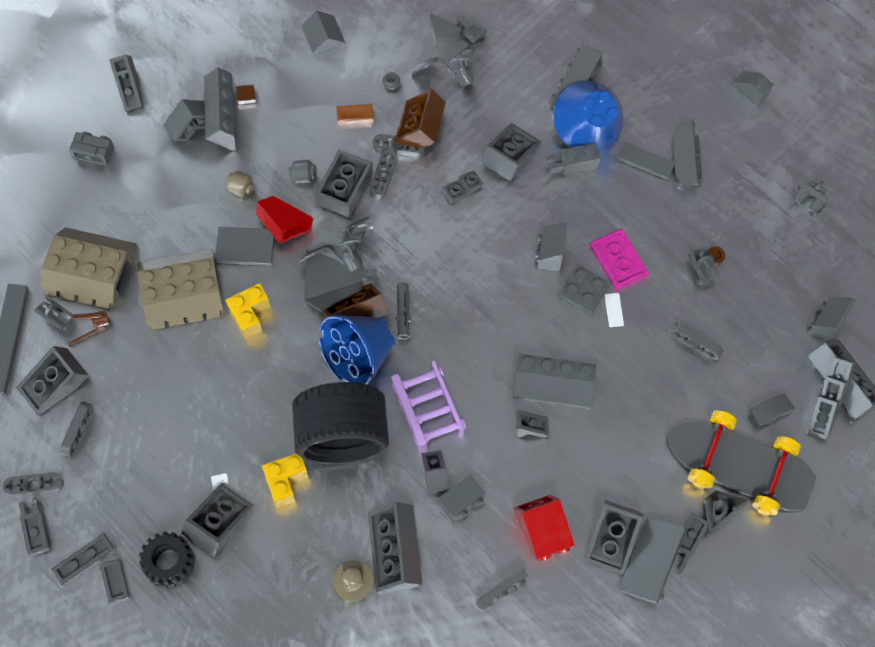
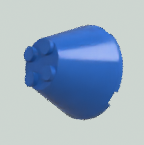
[553,81,624,152]
[319,315,395,384]

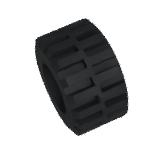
[139,532,195,588]

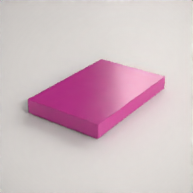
[589,228,650,291]

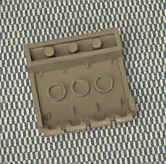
[40,227,137,309]
[137,249,224,330]

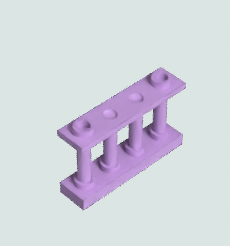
[391,361,466,452]

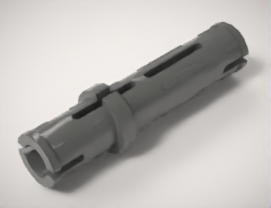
[395,283,411,340]

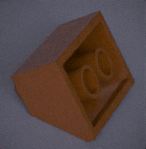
[394,89,446,148]
[322,283,388,319]

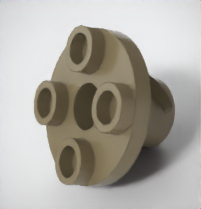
[333,560,374,602]

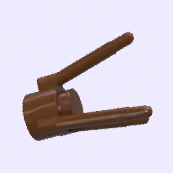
[68,310,109,346]

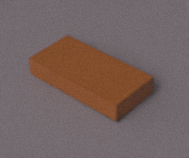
[336,104,373,125]

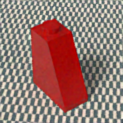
[256,196,313,243]

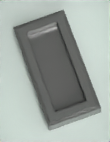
[99,558,131,605]

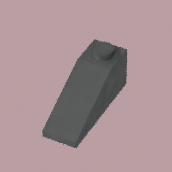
[109,54,143,112]

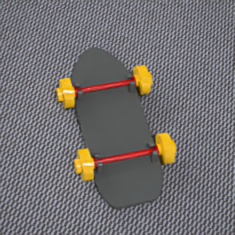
[667,410,816,515]

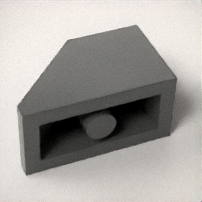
[731,72,774,106]
[421,450,448,493]

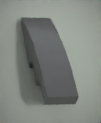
[808,356,855,440]

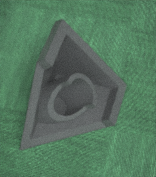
[704,491,749,533]

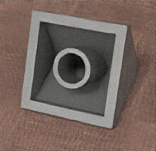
[301,11,346,55]

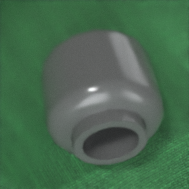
[288,159,317,184]

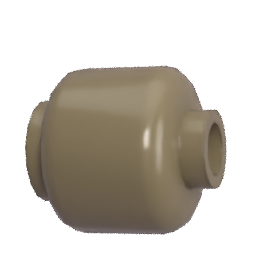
[225,171,254,198]

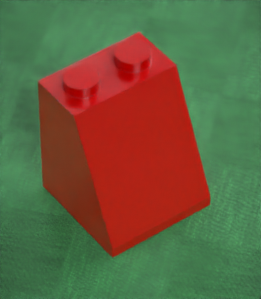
[513,494,575,561]

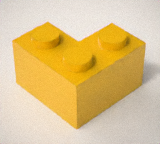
[225,283,271,340]
[262,454,308,509]

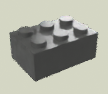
[315,149,373,218]

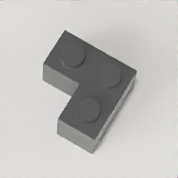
[164,99,205,141]

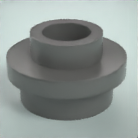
[383,72,400,90]

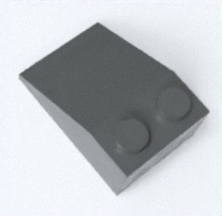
[480,123,541,181]
[16,346,89,416]
[181,483,254,557]
[585,500,644,575]

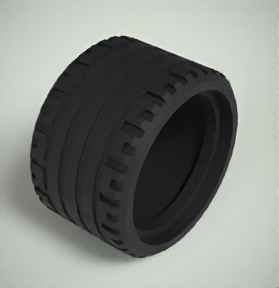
[292,382,389,464]

